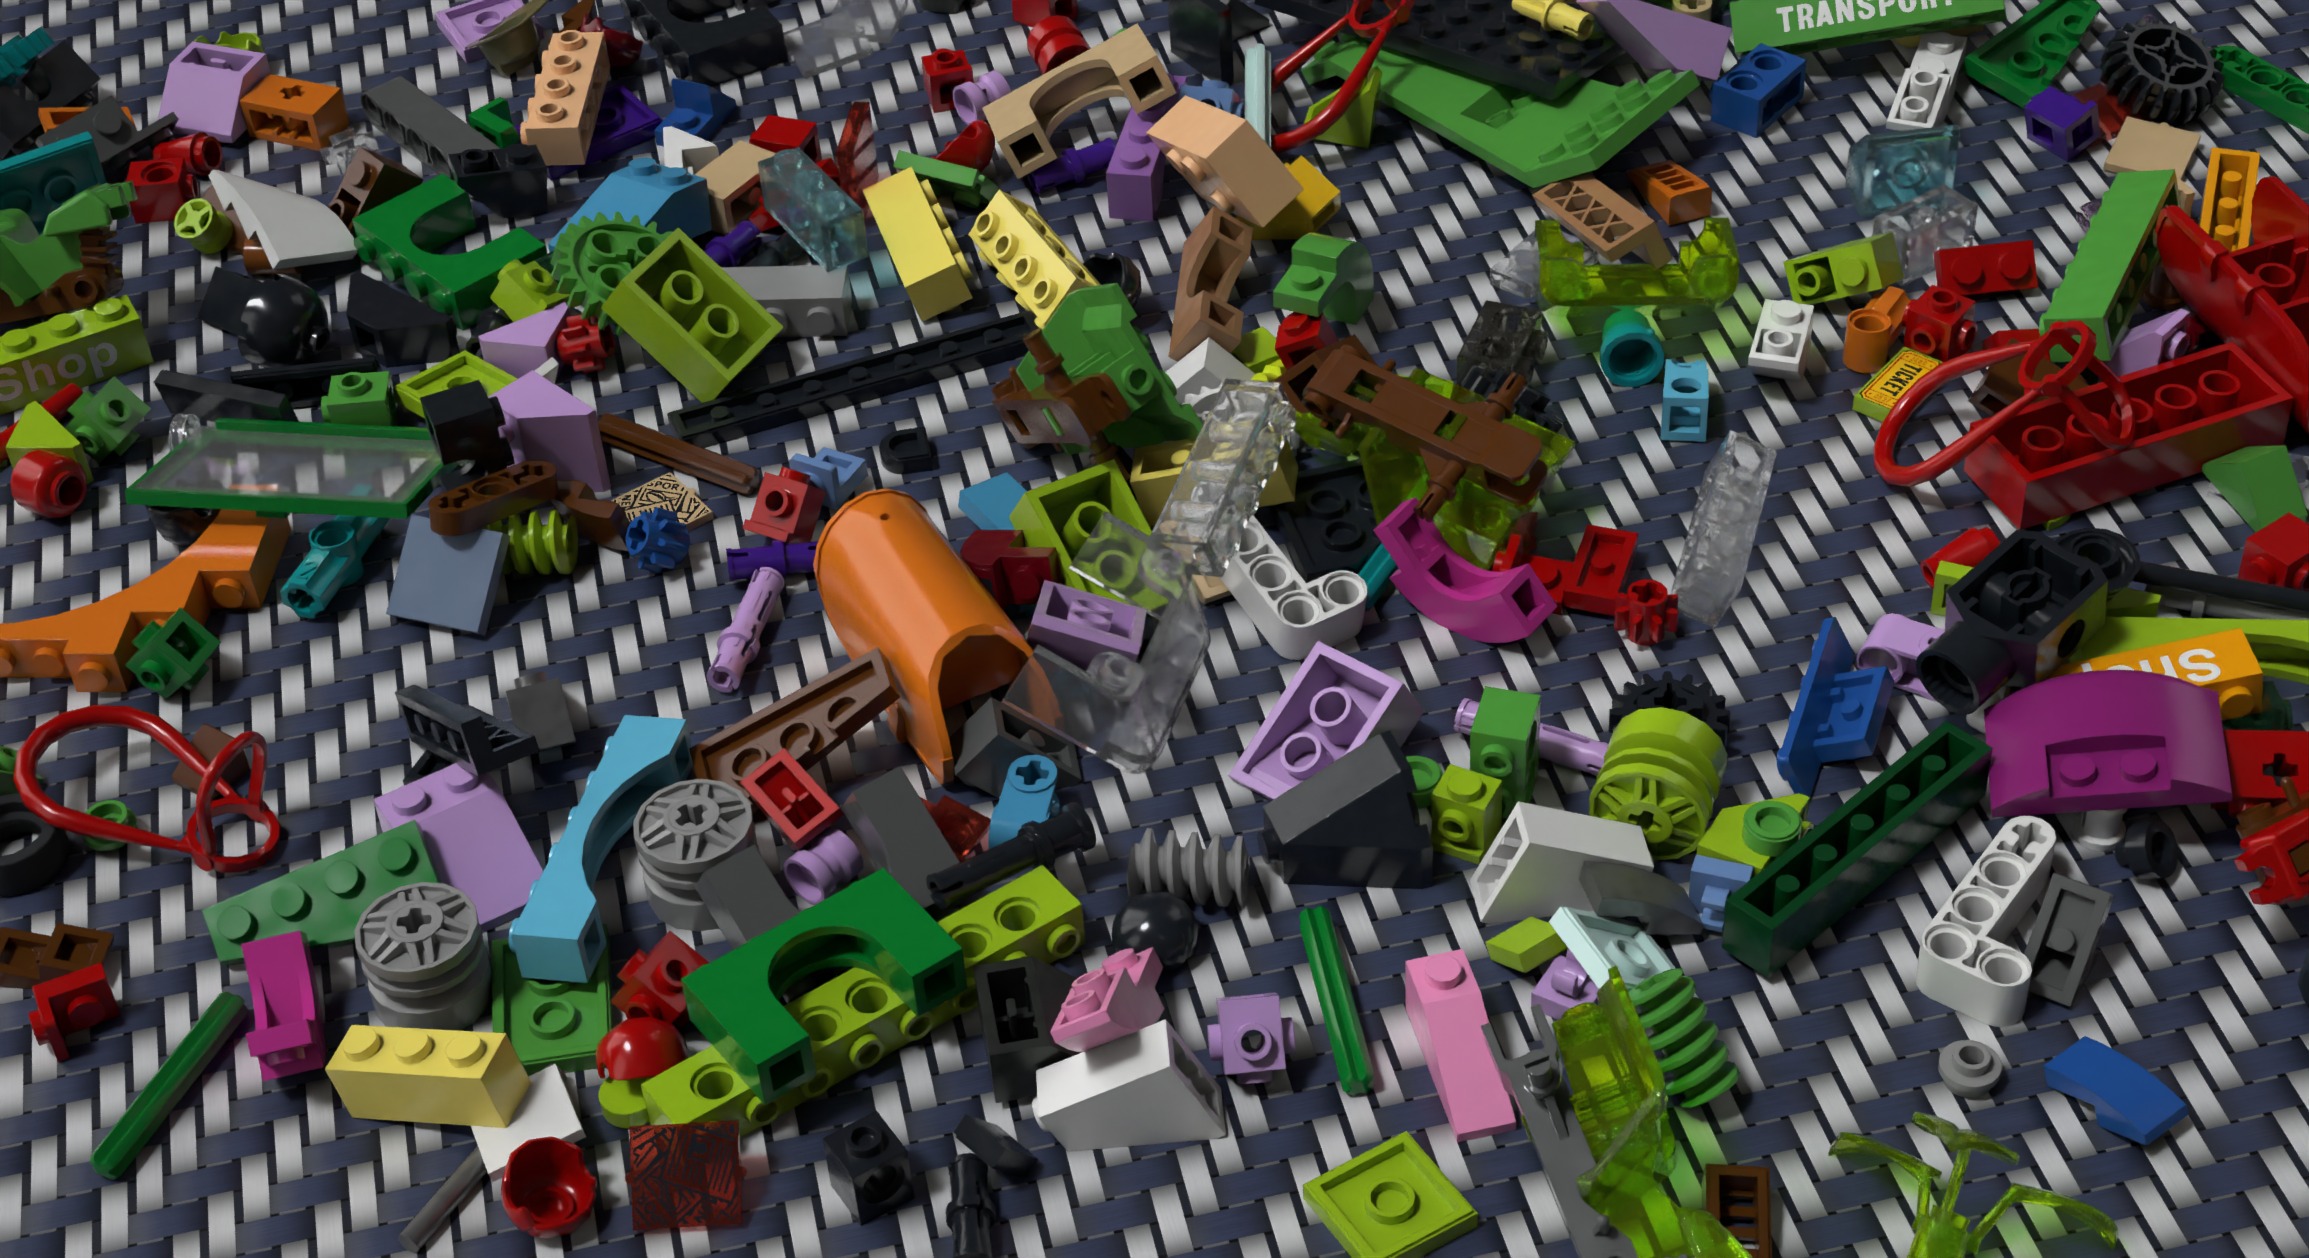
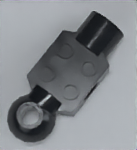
[1916,528,2140,715]

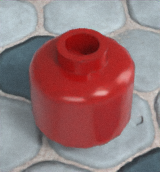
[10,449,87,518]

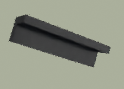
[395,684,540,776]

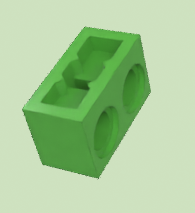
[1470,686,1541,819]

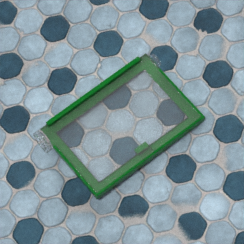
[125,413,470,519]

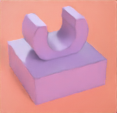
[1531,949,1606,1030]

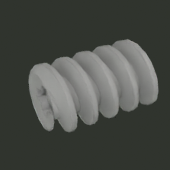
[1127,828,1250,908]

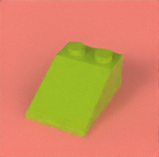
[1009,459,1184,612]

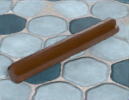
[597,413,761,495]

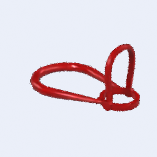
[1271,0,1415,153]
[1873,320,2136,487]
[13,705,280,873]

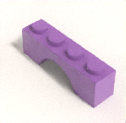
[1106,72,1187,222]

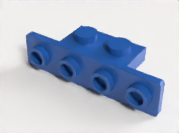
[1777,617,1895,797]

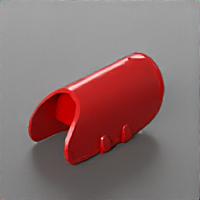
[2155,176,2309,436]

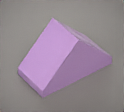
[478,302,571,381]

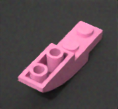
[1050,947,1164,1052]

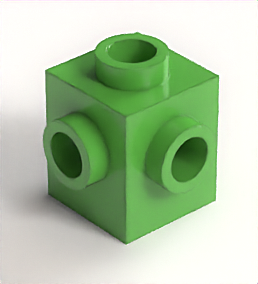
[65,376,151,464]

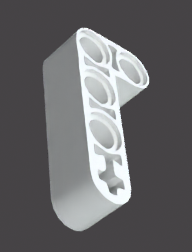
[1190,483,1367,660]
[1916,816,2056,1027]

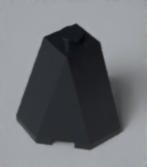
[1257,731,1433,889]

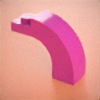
[1373,497,1557,643]
[241,931,326,1081]

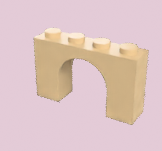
[982,23,1176,179]

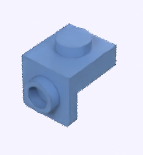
[789,447,868,510]

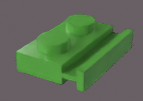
[893,150,1002,208]

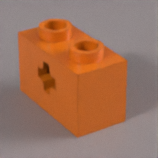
[240,74,350,152]

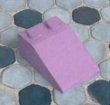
[1576,0,1732,87]
[1026,580,1147,683]
[1228,641,1424,801]
[373,763,543,933]

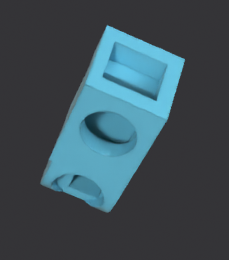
[1660,359,1709,442]

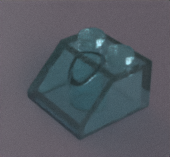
[1845,125,1960,218]

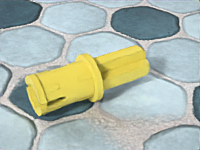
[1512,0,1595,41]

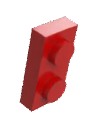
[1933,240,2038,297]
[1563,524,1639,616]

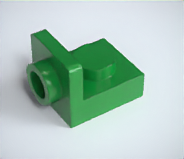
[468,97,520,148]

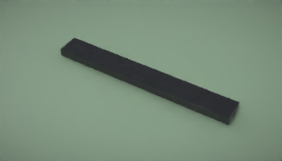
[667,311,1040,448]

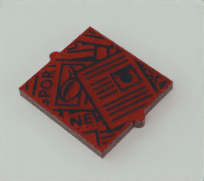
[625,1120,747,1230]

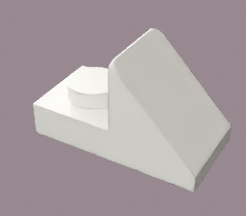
[663,126,719,175]

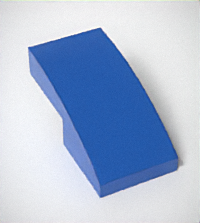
[2043,1036,2189,1146]

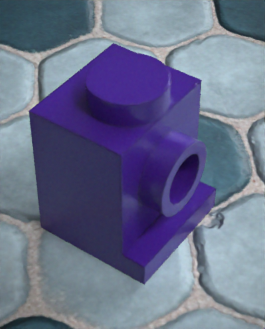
[2024,86,2100,162]

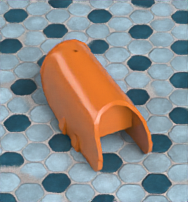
[813,488,1066,785]

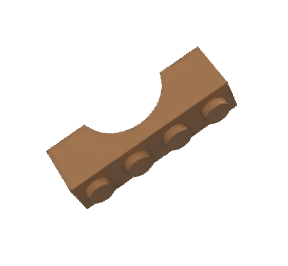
[1169,206,1253,362]

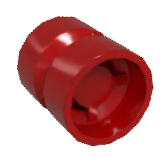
[1027,15,1091,75]

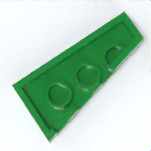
[1961,0,2101,109]
[202,820,442,966]

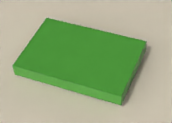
[492,924,614,1077]

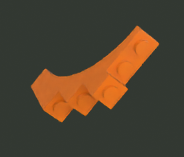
[0,491,291,692]

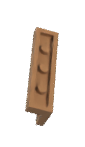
[1532,172,1673,270]

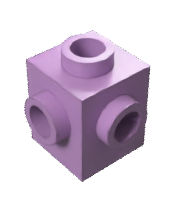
[1207,992,1295,1084]

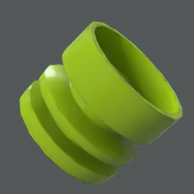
[1589,707,1728,860]

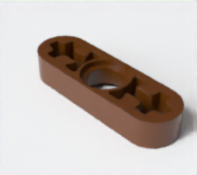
[429,460,558,536]

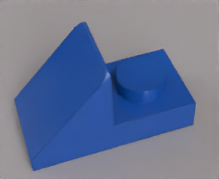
[654,78,737,147]

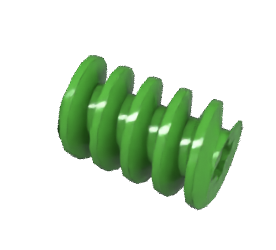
[1618,968,1740,1108]

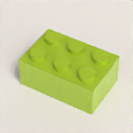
[601,228,784,403]

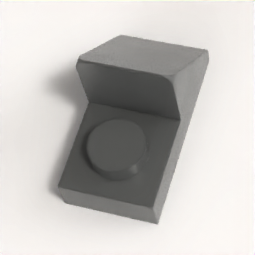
[2024,873,2115,1007]

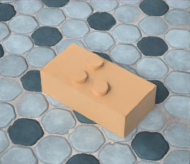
[1146,95,1304,228]

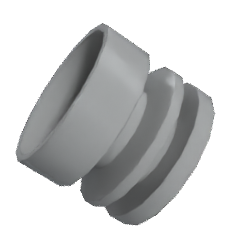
[633,779,760,932]
[354,882,492,1031]

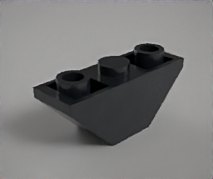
[346,271,460,368]

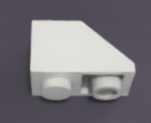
[1748,299,1814,381]

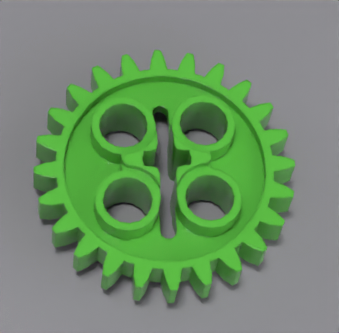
[550,212,672,336]

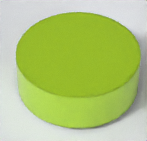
[598,1076,653,1128]

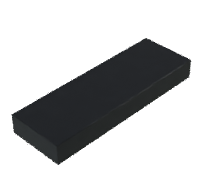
[154,370,299,422]

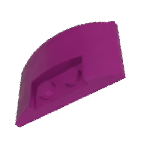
[1984,670,2232,818]

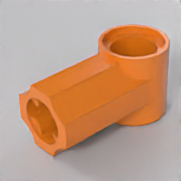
[1842,286,1911,373]

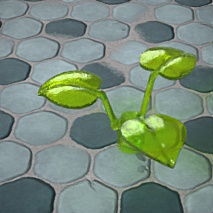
[1828,1112,2118,1258]

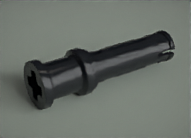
[926,802,1096,910]

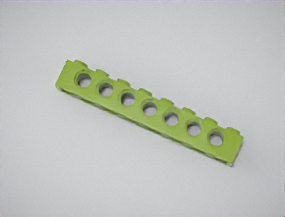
[641,865,1086,1167]

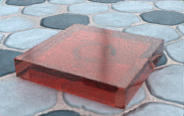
[836,102,879,228]

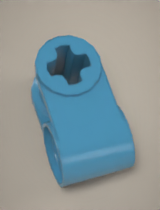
[988,755,1060,849]

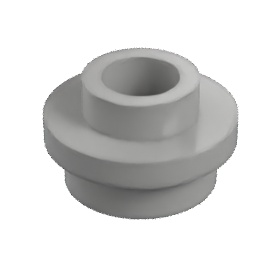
[1938,1040,2002,1098]

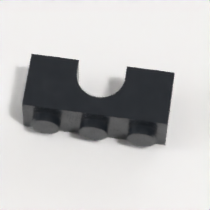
[0,40,101,161]
[420,380,515,525]

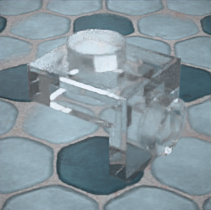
[319,128,382,178]

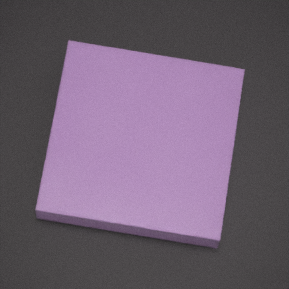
[435,0,544,64]

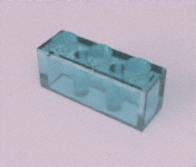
[758,147,869,272]

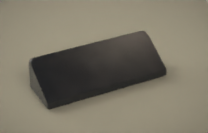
[230,357,383,408]

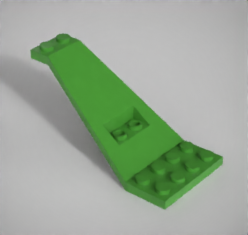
[1301,32,1700,188]

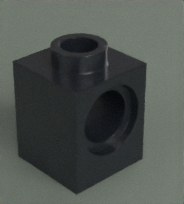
[822,1111,915,1226]

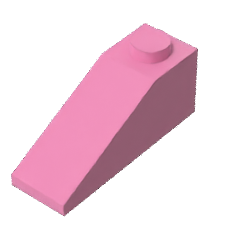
[1405,949,1516,1143]

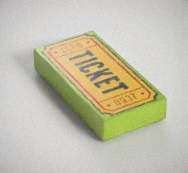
[1852,347,1942,422]

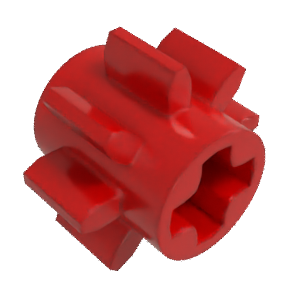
[556,314,615,374]
[1614,579,1679,646]

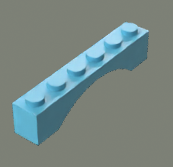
[509,715,693,983]

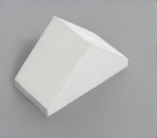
[1165,337,1255,403]

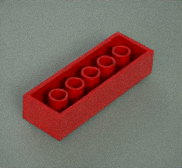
[1964,341,2294,530]

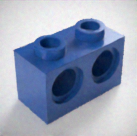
[1709,43,1807,138]

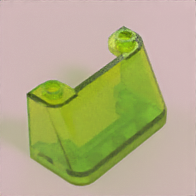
[1534,217,1739,317]

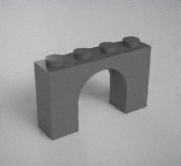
[695,766,962,1004]

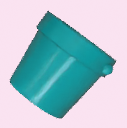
[1600,310,1664,387]

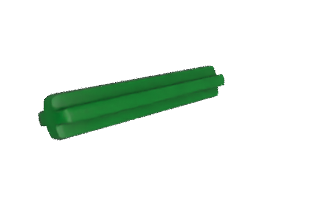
[1299,906,1375,1096]
[89,991,248,1180]

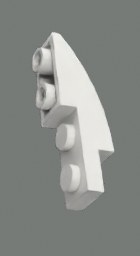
[1886,32,1967,136]

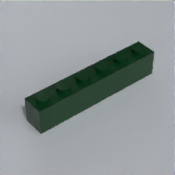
[1722,721,1993,978]

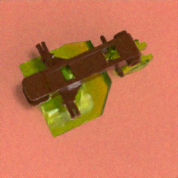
[1286,345,1576,570]

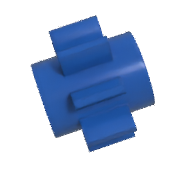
[626,507,690,573]

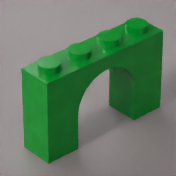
[352,174,552,331]
[681,868,968,1105]

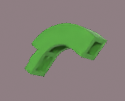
[1273,232,1374,325]

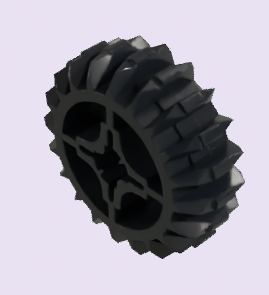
[2099,18,2225,127]

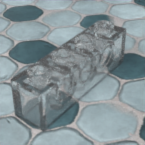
[1670,430,1777,628]

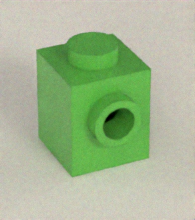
[321,371,399,426]

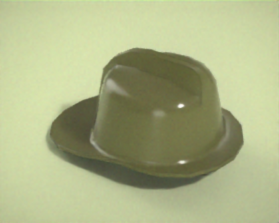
[467,0,549,76]

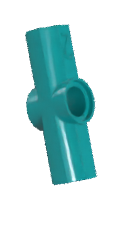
[280,491,391,619]

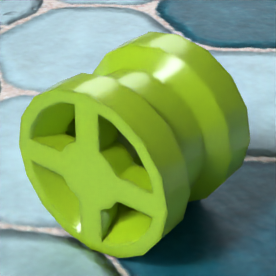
[174,198,233,254]

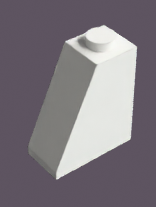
[1470,801,1654,924]
[1032,1019,1226,1152]

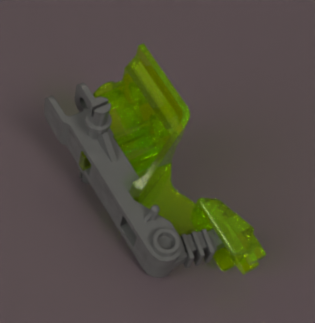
[1481,966,1753,1258]

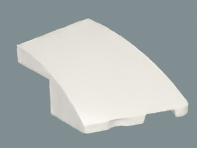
[208,169,357,270]

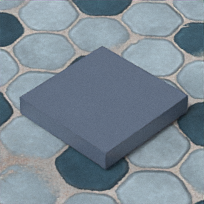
[386,515,510,636]

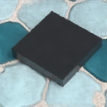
[1168,0,1234,84]

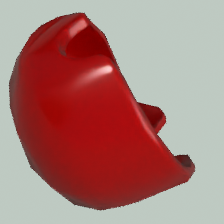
[930,120,995,173]
[595,1017,689,1081]
[501,1136,597,1239]

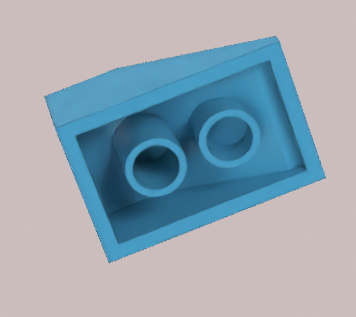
[548,158,712,254]

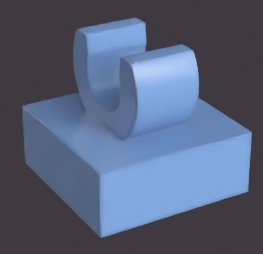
[1689,855,1754,932]

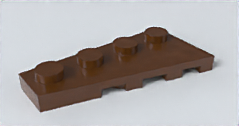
[689,647,900,814]

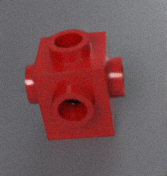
[1902,285,1978,362]
[610,931,710,1028]

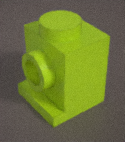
[490,259,570,322]
[1430,764,1502,865]

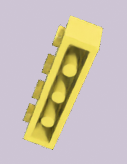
[863,166,973,322]
[968,190,1101,330]

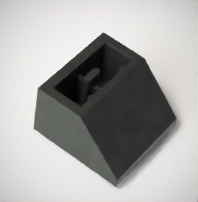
[973,956,1082,1103]

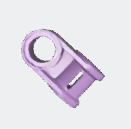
[1856,613,1945,701]

